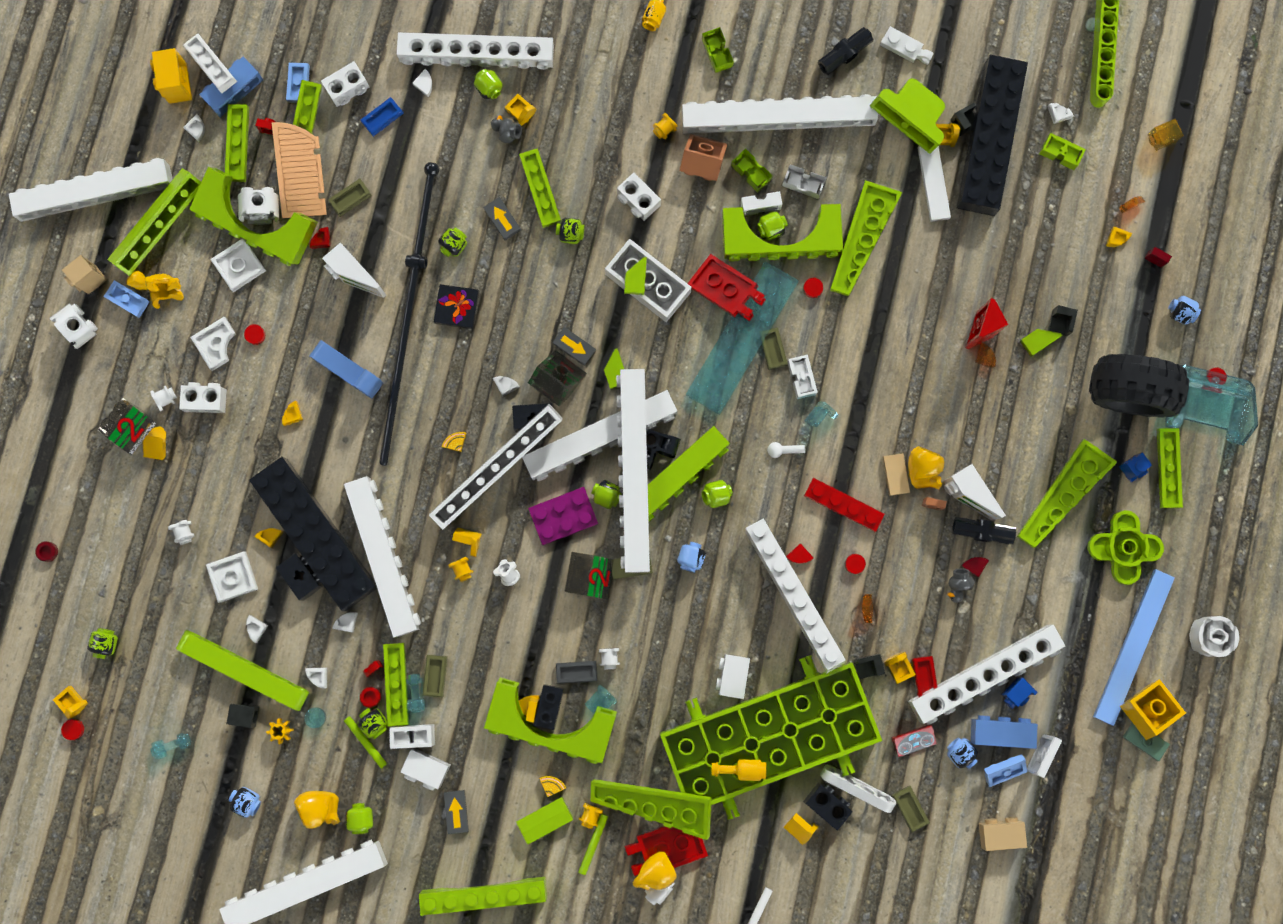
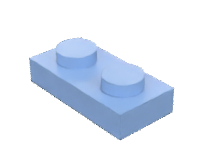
[286,63,310,103]
[103,280,150,318]
[984,754,1027,787]

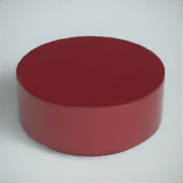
[35,541,58,562]

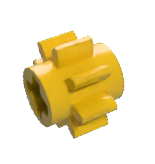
[266,718,294,744]

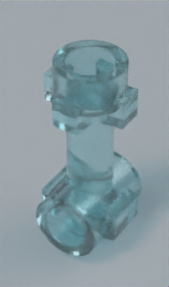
[406,674,425,713]
[150,733,191,760]

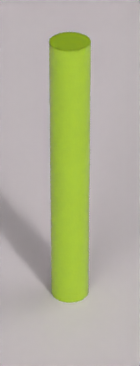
[344,716,388,769]
[578,813,609,875]

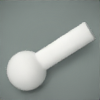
[767,442,805,458]

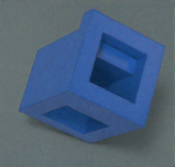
[1119,452,1152,483]
[1001,677,1038,709]

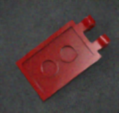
[687,254,766,321]
[624,826,708,876]

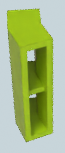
[516,797,573,845]

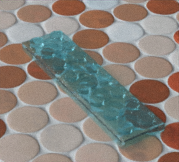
[686,261,799,415]

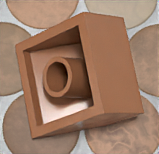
[679,134,728,181]

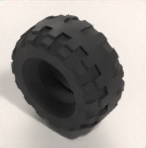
[1089,354,1190,418]

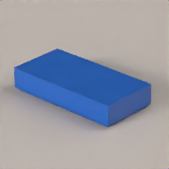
[360,97,404,137]

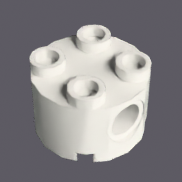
[238,187,279,225]
[50,303,98,349]
[1189,616,1239,657]

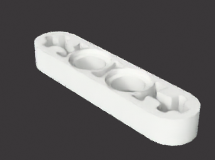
[820,764,896,813]

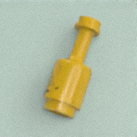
[642,0,666,31]
[712,759,766,781]

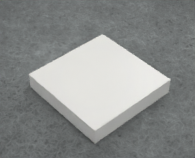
[210,238,266,292]
[206,551,258,603]
[1027,734,1062,778]

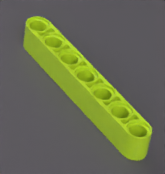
[1090,0,1119,108]
[176,630,309,711]

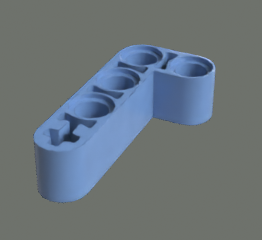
[309,340,383,399]

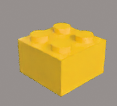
[150,48,192,104]
[1120,679,1186,740]

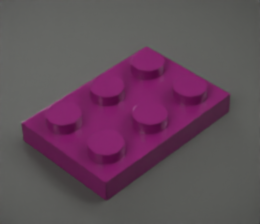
[528,487,598,546]

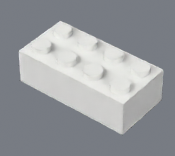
[605,239,692,323]

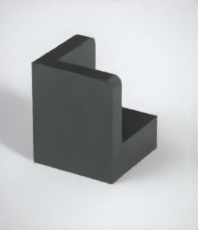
[950,103,976,136]
[1048,305,1078,337]
[854,654,885,679]
[226,704,259,728]

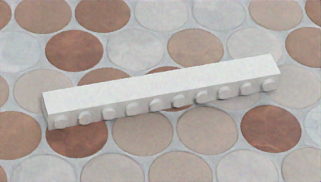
[682,94,878,134]
[616,369,650,573]

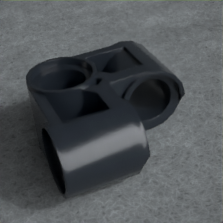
[646,430,681,470]

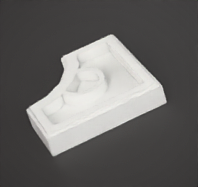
[190,317,236,371]

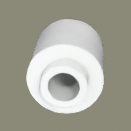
[645,882,675,905]

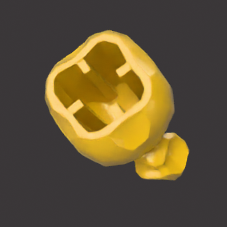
[908,446,944,489]
[294,791,340,829]
[633,852,677,890]

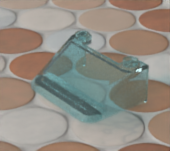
[1165,365,1258,446]

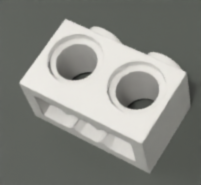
[321,61,370,107]
[617,173,661,221]
[179,382,227,413]
[390,724,435,749]

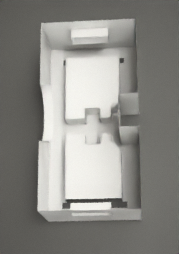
[782,164,827,199]
[740,191,782,216]
[787,355,818,399]

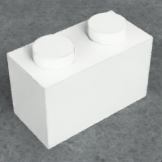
[715,654,750,699]
[401,748,451,791]

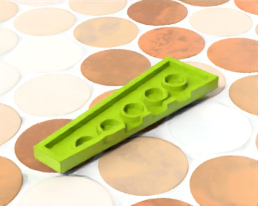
[830,180,902,296]
[1016,439,1117,548]
[590,779,711,840]

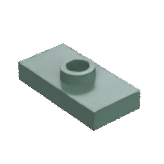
[1123,723,1170,761]

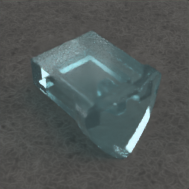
[804,401,839,427]
[584,685,618,713]

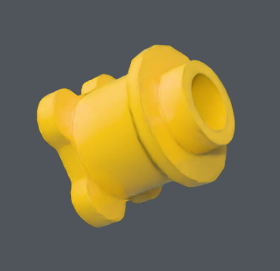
[653,113,678,139]
[448,557,474,582]
[579,803,603,829]

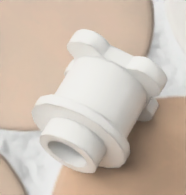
[150,385,177,411]
[168,520,195,545]
[493,559,520,586]
[599,648,620,670]

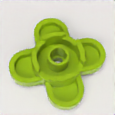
[1087,510,1164,585]

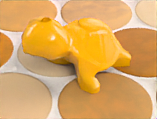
[126,271,184,309]

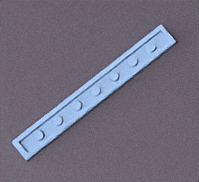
[1093,569,1175,726]

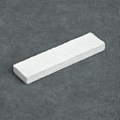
[183,34,237,93]
[918,146,951,222]

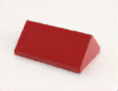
[965,298,1008,349]

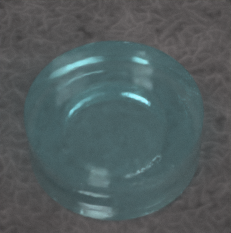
[304,707,326,728]

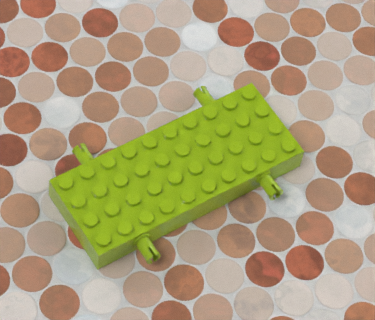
[660,655,882,820]

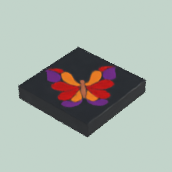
[434,284,479,329]

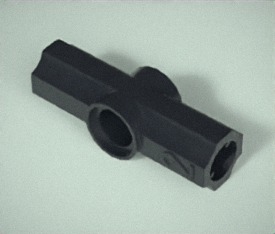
[818,27,874,75]
[952,517,1016,545]

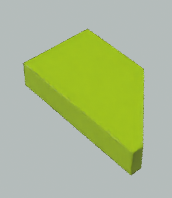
[624,257,647,295]
[1020,329,1062,357]
[604,348,624,390]

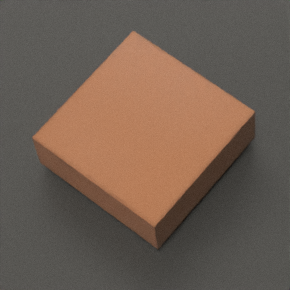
[922,497,947,510]

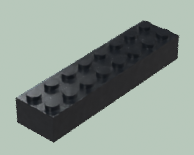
[956,54,1028,216]
[249,456,378,611]

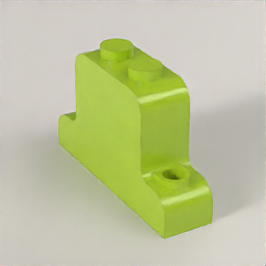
[870,78,945,154]

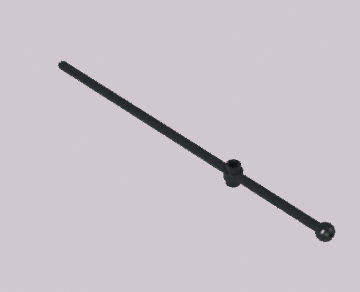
[380,162,439,466]

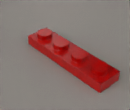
[804,478,885,532]

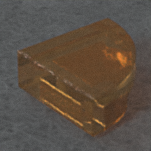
[1119,196,1145,213]
[975,343,996,368]
[862,594,873,623]

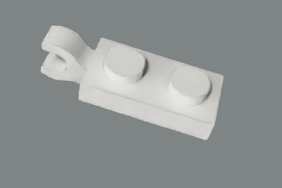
[880,26,934,65]

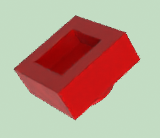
[255,118,276,135]

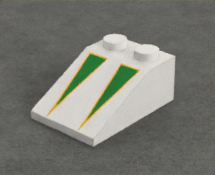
[322,243,387,298]
[943,464,1006,521]

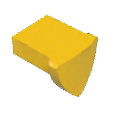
[505,94,537,126]
[936,123,960,147]
[141,426,166,460]
[452,528,482,557]
[884,652,915,684]
[53,686,88,720]
[519,695,540,723]
[783,813,819,845]

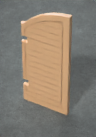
[272,122,327,219]

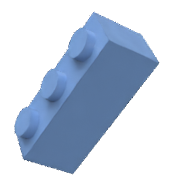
[199,56,263,118]
[970,715,1038,749]

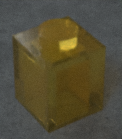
[1148,119,1184,151]

